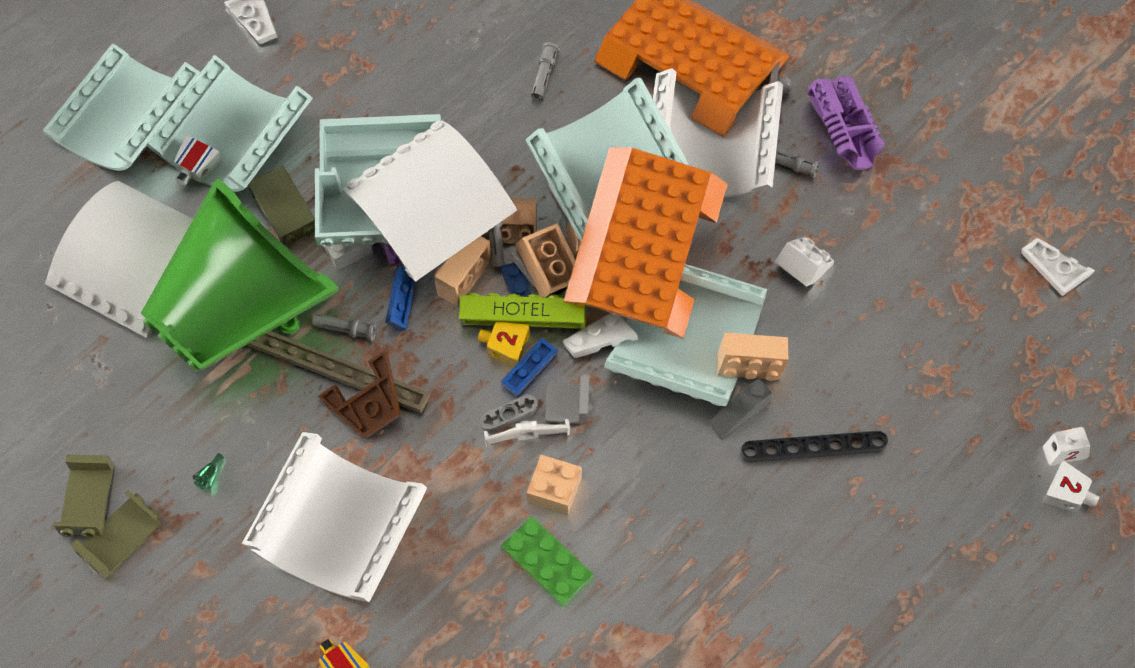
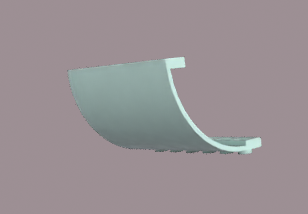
[43,43,202,171]
[147,54,313,192]
[526,78,690,242]
[604,264,767,407]

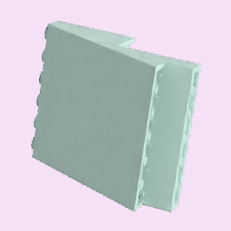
[315,114,441,247]

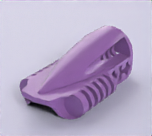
[807,76,885,170]

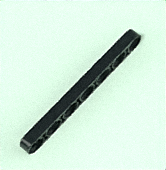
[741,431,888,462]

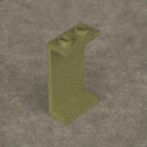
[248,165,315,246]
[54,455,114,538]
[71,490,162,580]

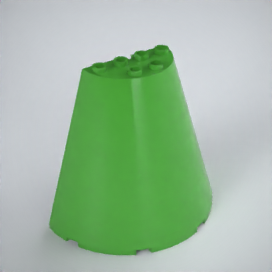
[141,178,339,372]

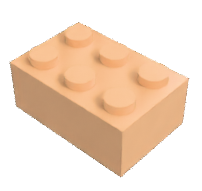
[515,223,576,298]
[434,236,491,307]
[717,332,789,381]

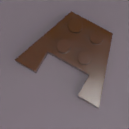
[317,350,401,438]

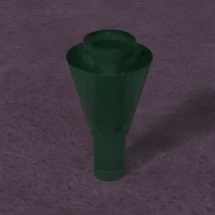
[192,453,224,489]

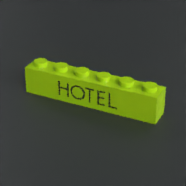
[459,293,587,329]

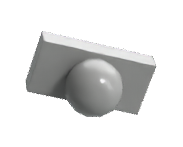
[769,63,792,95]

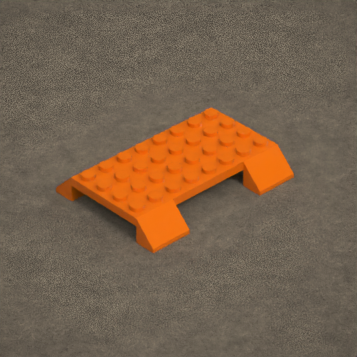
[594,0,789,137]
[563,147,727,339]

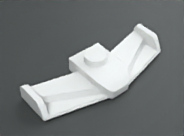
[484,419,570,448]

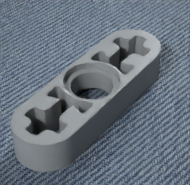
[480,395,538,433]

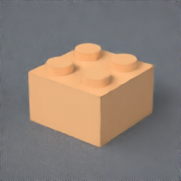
[527,455,582,515]

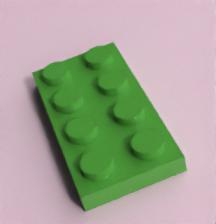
[501,516,593,607]

